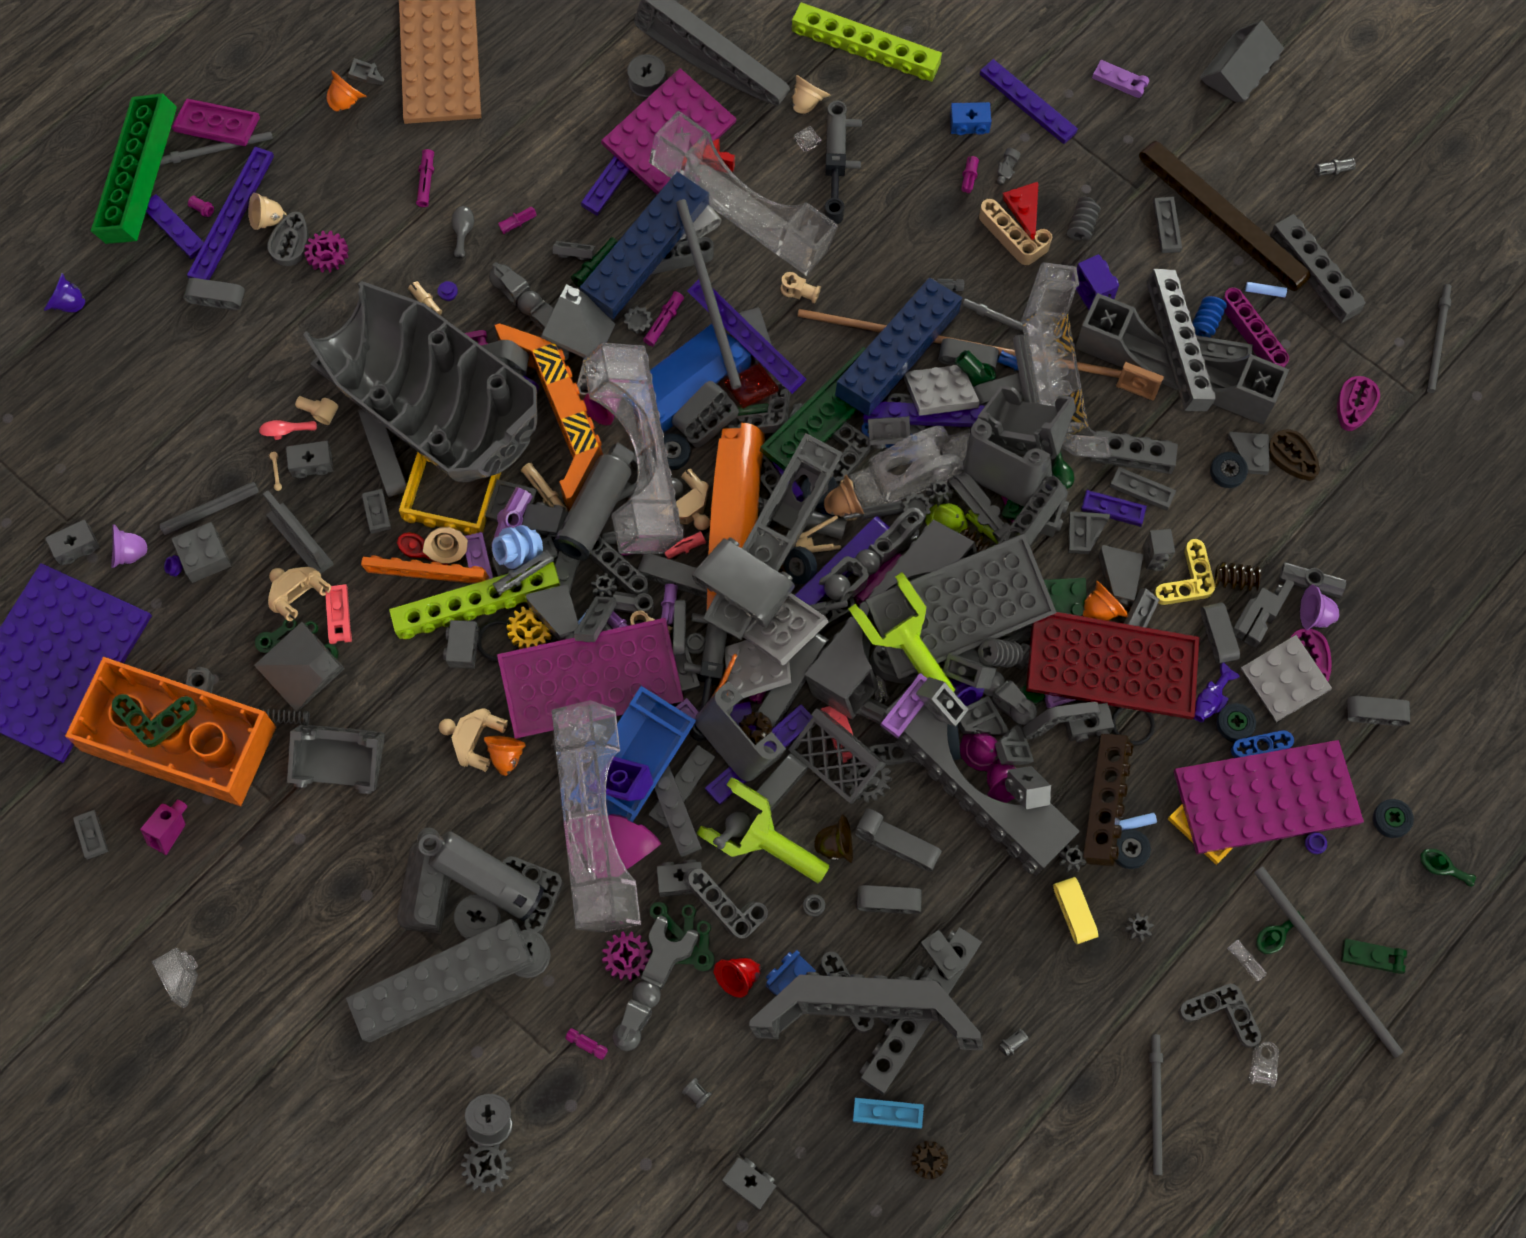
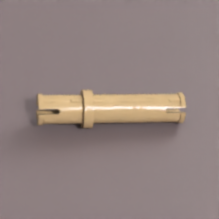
[521,463,568,511]

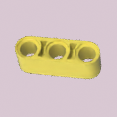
[1053,877,1098,944]

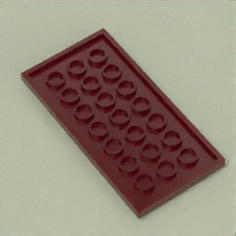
[1026,612,1199,720]

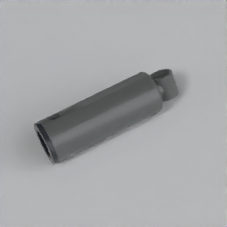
[553,442,634,561]
[417,828,544,921]

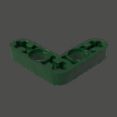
[112,694,197,748]

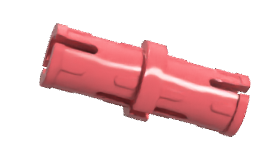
[663,531,706,559]

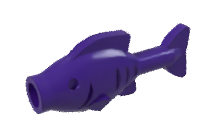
[1194,663,1239,722]

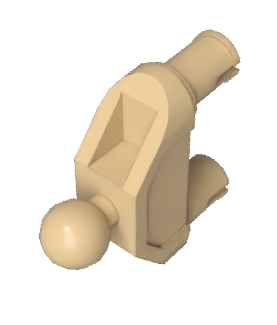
[649,469,710,531]
[268,567,331,621]
[439,708,508,772]

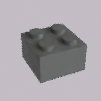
[171,522,232,583]

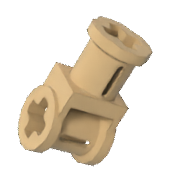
[780,272,821,303]

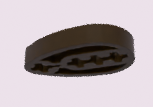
[1269,429,1320,481]

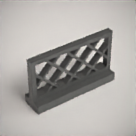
[263,491,334,574]
[788,708,887,804]

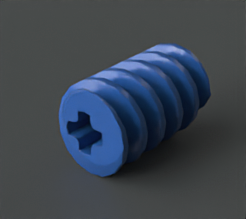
[1192,296,1227,338]

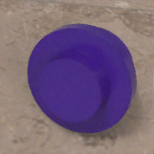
[438,281,458,301]
[164,555,183,577]
[1305,832,1327,854]

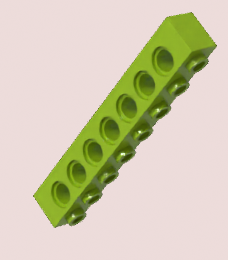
[792,2,942,82]
[389,562,561,639]

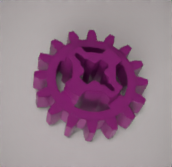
[304,231,349,273]
[602,931,651,981]

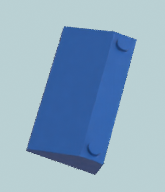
[620,324,751,437]
[570,686,696,822]

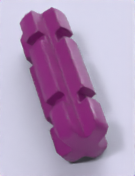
[565,1028,608,1060]

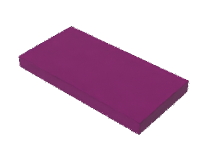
[172,99,260,146]

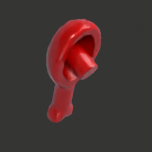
[397,532,450,566]

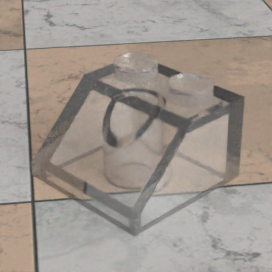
[152,947,198,1008]

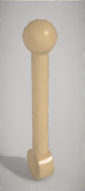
[269,452,282,491]

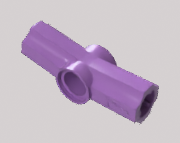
[491,487,533,546]

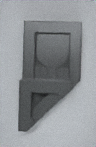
[348,58,384,85]

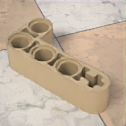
[979,199,1052,265]

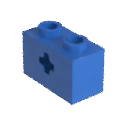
[950,102,991,135]

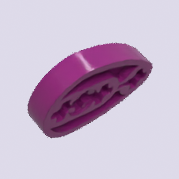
[1337,376,1380,431]
[1290,628,1332,681]

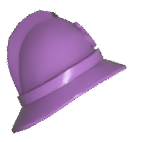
[111,524,147,568]
[1300,584,1339,630]

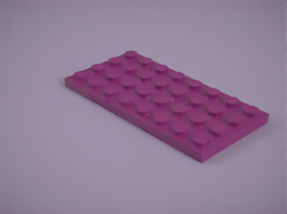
[497,618,684,739]
[1173,740,1364,854]

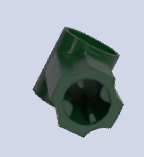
[955,350,996,387]

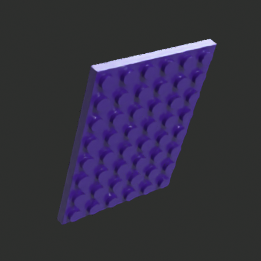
[0,563,152,763]

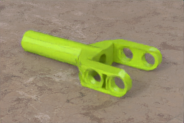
[848,572,955,692]
[697,777,829,883]

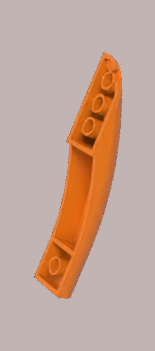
[707,423,765,610]

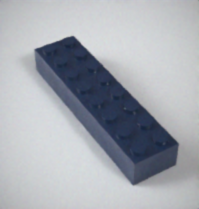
[580,171,709,319]
[835,277,962,416]

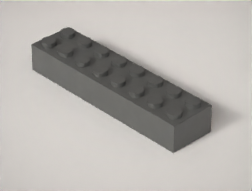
[346,919,534,1042]

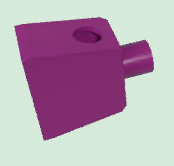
[140,799,187,855]

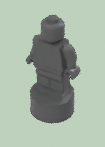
[997,148,1021,185]

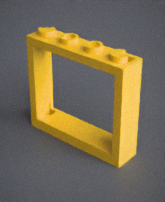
[399,452,501,535]

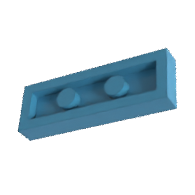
[853,1098,924,1129]

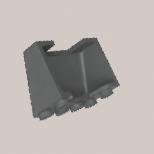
[695,681,786,781]

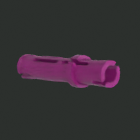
[416,149,434,207]
[643,291,684,347]

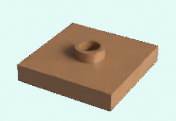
[1116,362,1164,400]

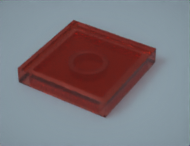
[724,363,779,408]

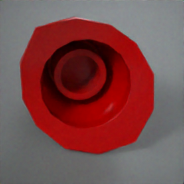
[713,958,761,998]

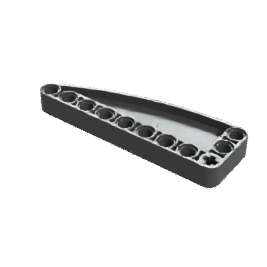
[634,0,790,106]

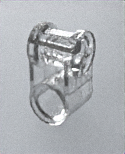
[1249,1042,1279,1088]

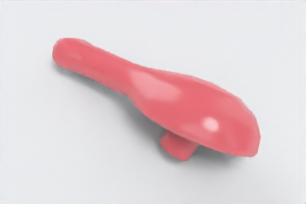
[259,420,317,440]

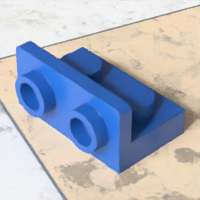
[766,950,816,996]

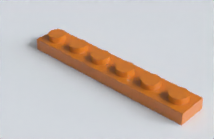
[361,555,489,584]

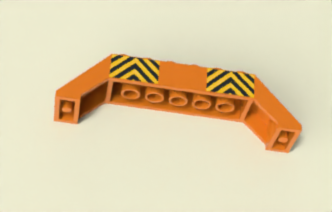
[495,323,603,512]

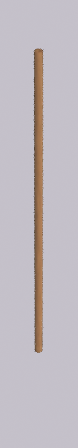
[797,309,1122,378]

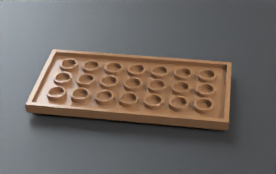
[399,0,482,124]

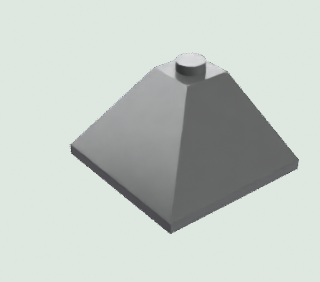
[541,284,615,364]
[254,622,345,712]

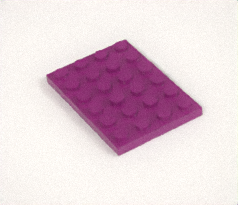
[601,68,736,194]

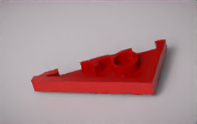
[1003,182,1038,240]

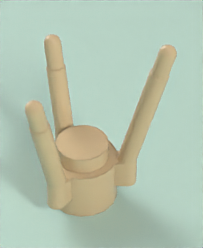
[796,515,841,552]

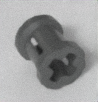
[682,1078,712,1109]

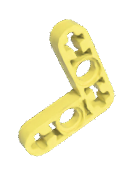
[1154,539,1215,605]

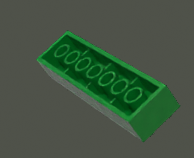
[91,93,177,244]

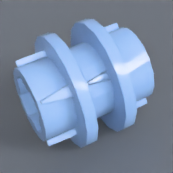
[492,525,543,570]

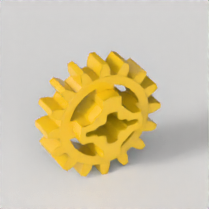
[507,606,552,650]

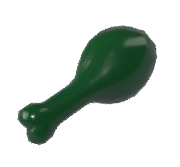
[1052,451,1074,489]
[1420,848,1476,887]
[1256,911,1304,954]

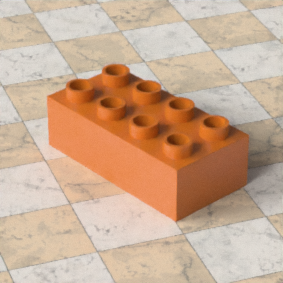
[65,657,276,806]

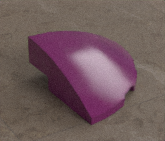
[570,814,661,885]

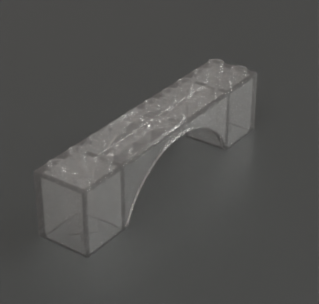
[649,110,838,276]
[583,343,683,554]
[552,700,641,933]

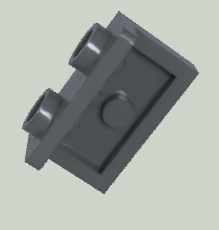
[868,416,911,449]

